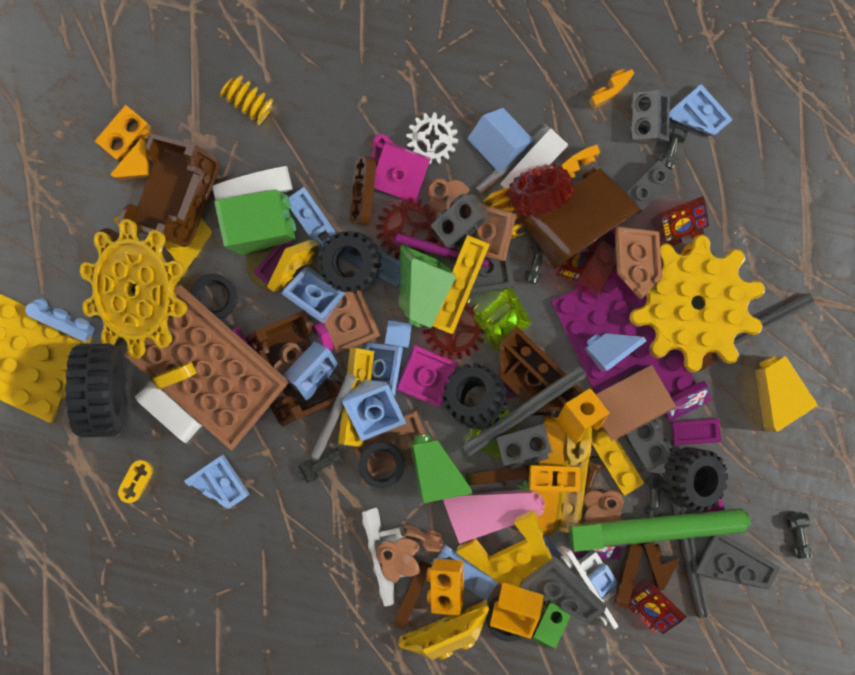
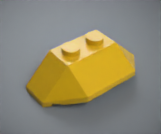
[398,599,489,660]

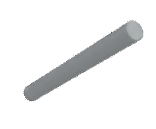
[476,125,550,195]
[311,374,356,460]

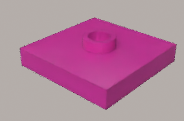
[374,141,431,203]
[396,345,459,408]

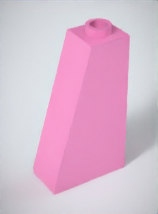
[443,489,545,544]

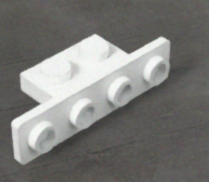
[362,508,406,606]
[558,546,619,630]

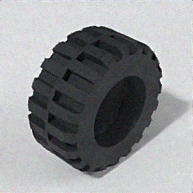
[65,343,125,438]

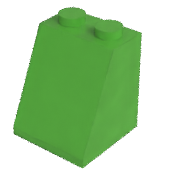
[214,189,296,256]
[399,245,456,328]
[409,433,472,503]

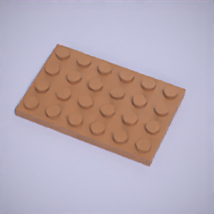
[124,285,289,451]

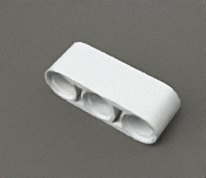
[134,379,202,443]

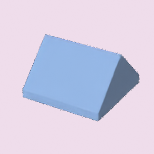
[468,108,535,173]
[281,265,345,323]
[283,341,339,401]
[365,342,403,396]
[342,380,406,441]

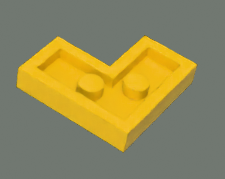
[267,239,320,292]

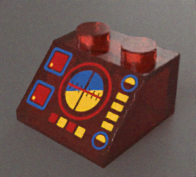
[651,196,710,247]
[555,239,617,299]
[627,577,687,634]

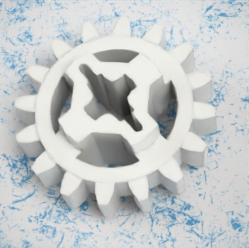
[406,112,458,166]

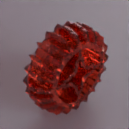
[508,164,574,217]
[376,197,438,260]
[423,298,487,360]

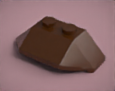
[500,326,585,411]

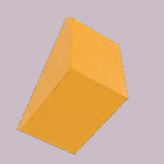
[110,138,151,181]

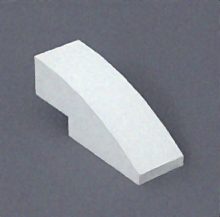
[500,129,568,200]
[213,166,293,200]

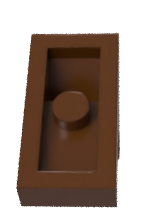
[643,542,680,591]

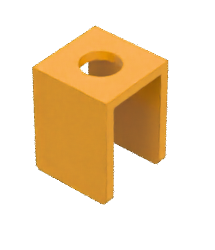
[557,388,609,444]
[490,583,544,639]

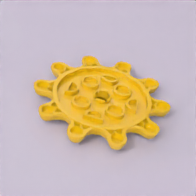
[80,219,187,359]
[629,234,765,373]

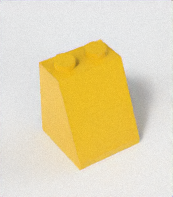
[755,355,818,432]

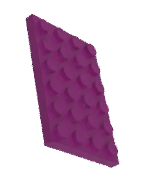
[551,270,696,397]

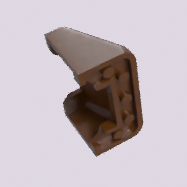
[117,133,219,247]
[522,167,641,269]
[245,310,342,426]

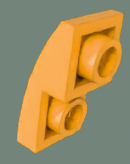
[590,69,634,110]
[554,144,600,182]

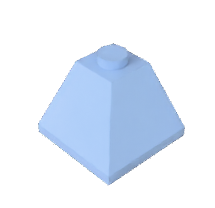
[584,333,646,372]

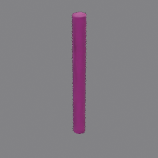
[394,233,489,268]

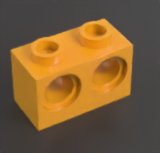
[95,105,152,162]
[528,465,581,492]
[427,558,464,616]

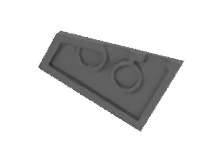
[451,252,514,295]
[694,535,780,589]
[519,556,606,624]

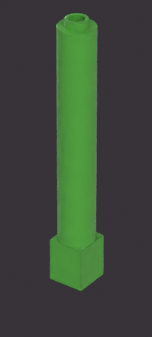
[568,508,750,552]

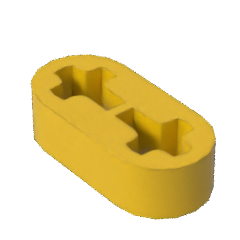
[152,362,197,389]
[567,426,592,463]
[118,460,153,503]

